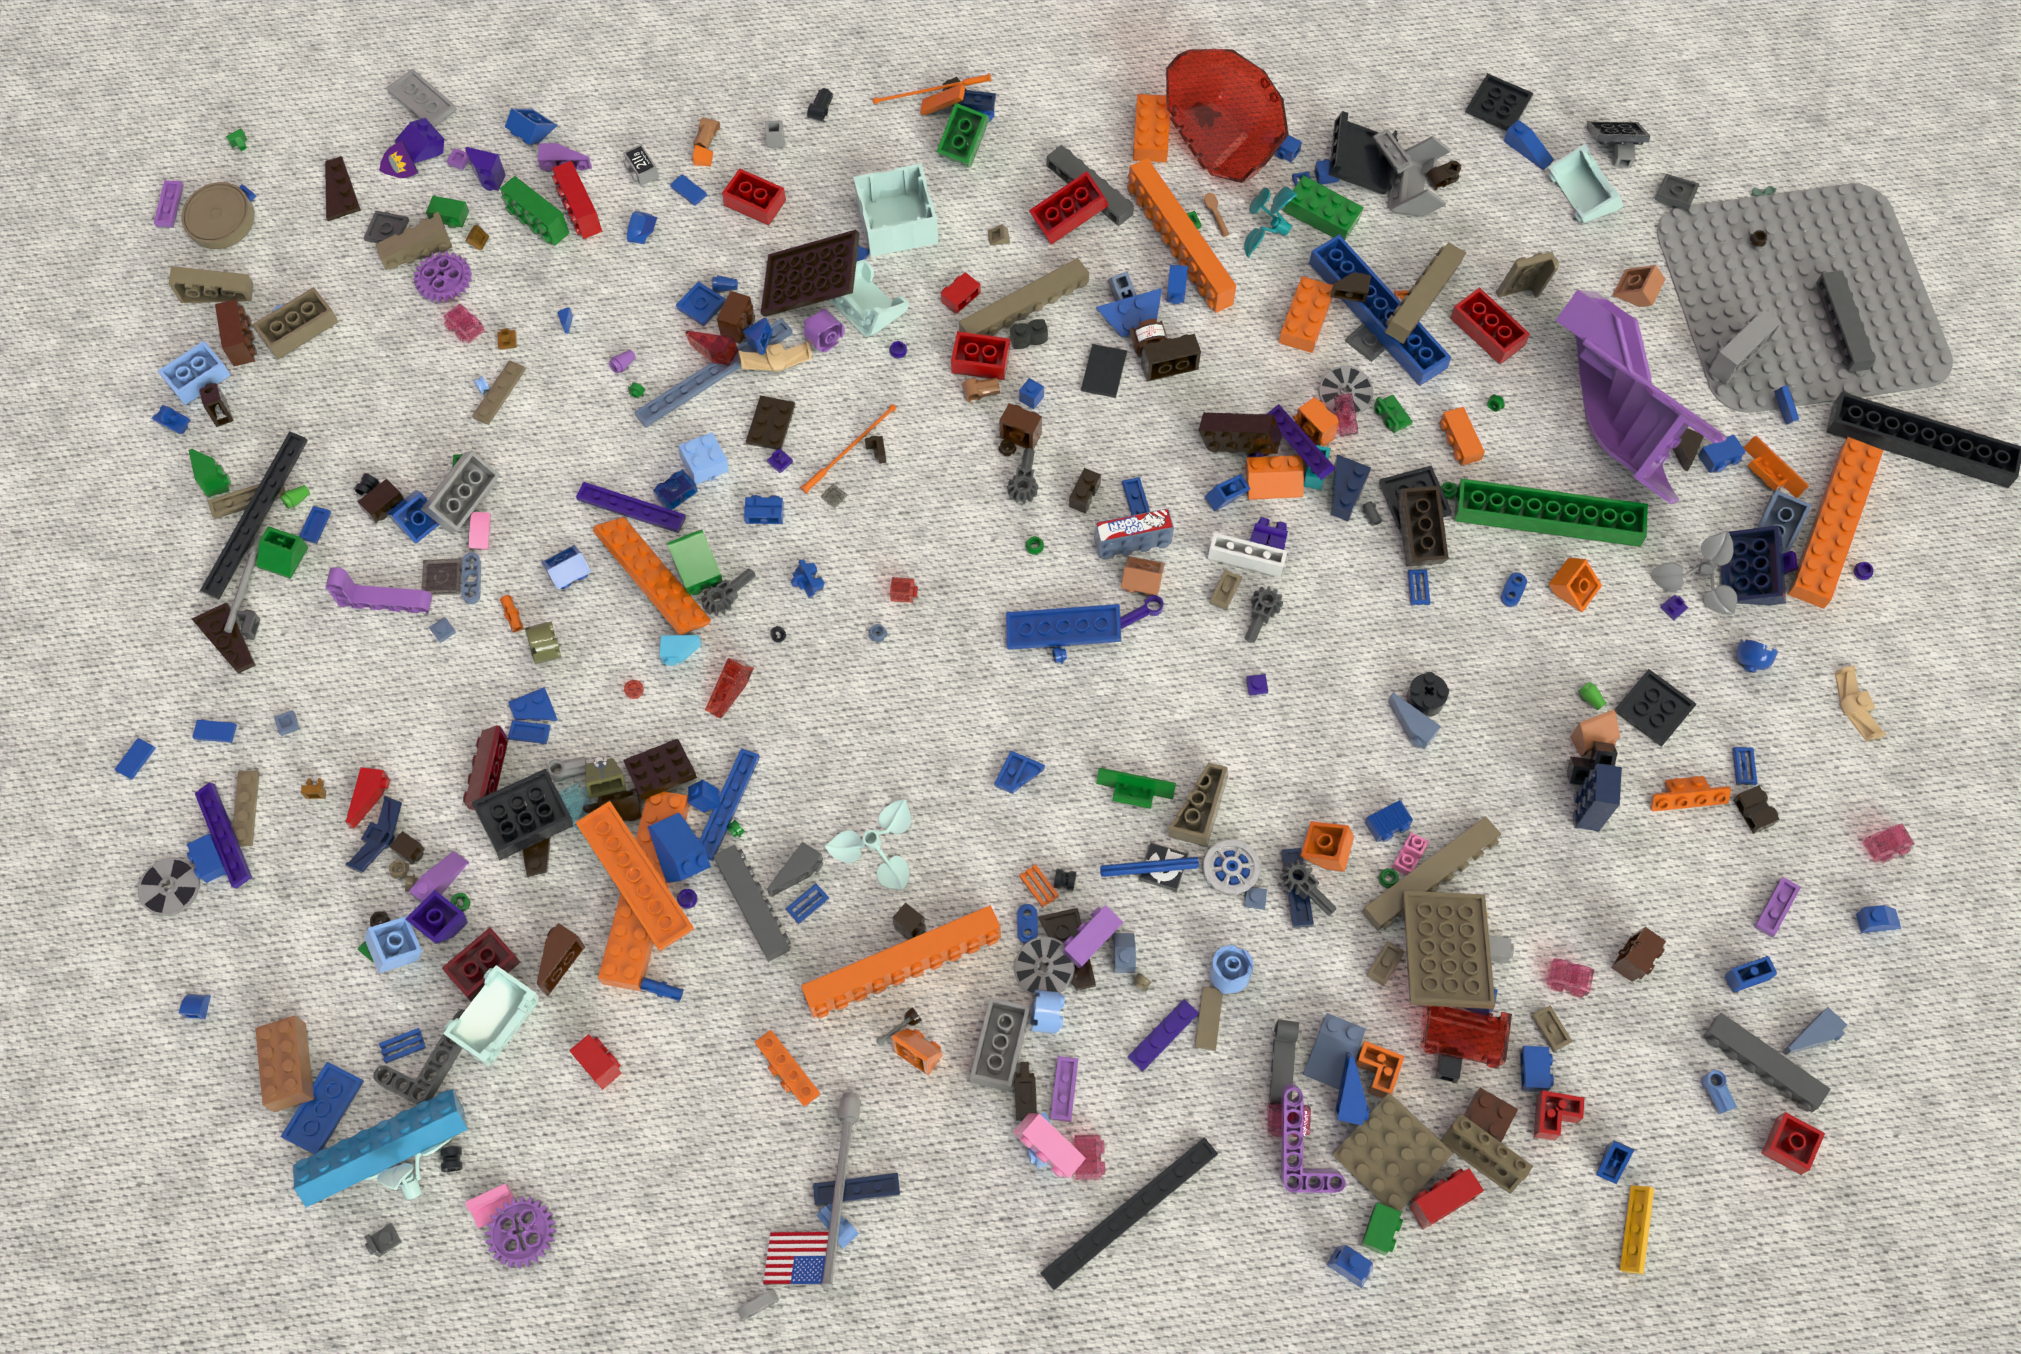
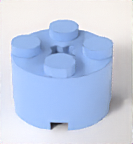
[1210,945,1253,994]
[1030,990,1065,1034]

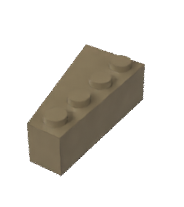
[375,212,452,270]
[168,266,254,303]
[1168,762,1228,847]

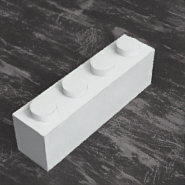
[1208,533,1287,577]

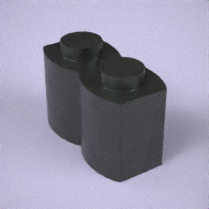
[1010,319,1048,349]

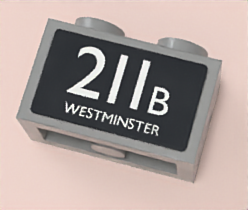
[623,144,659,186]

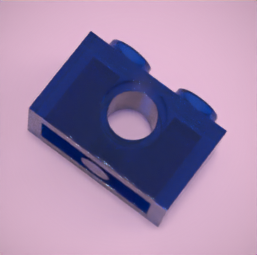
[653,469,698,510]

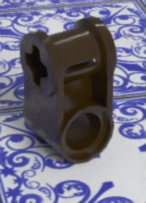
[1426,161,1461,190]

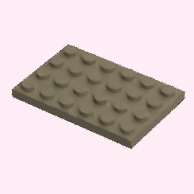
[1402,890,1495,1009]

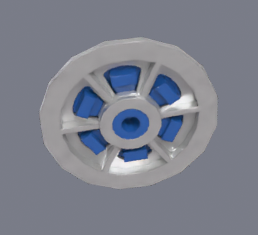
[1203,840,1261,895]

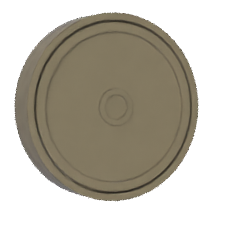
[181,182,255,249]

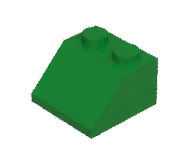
[188,449,231,497]

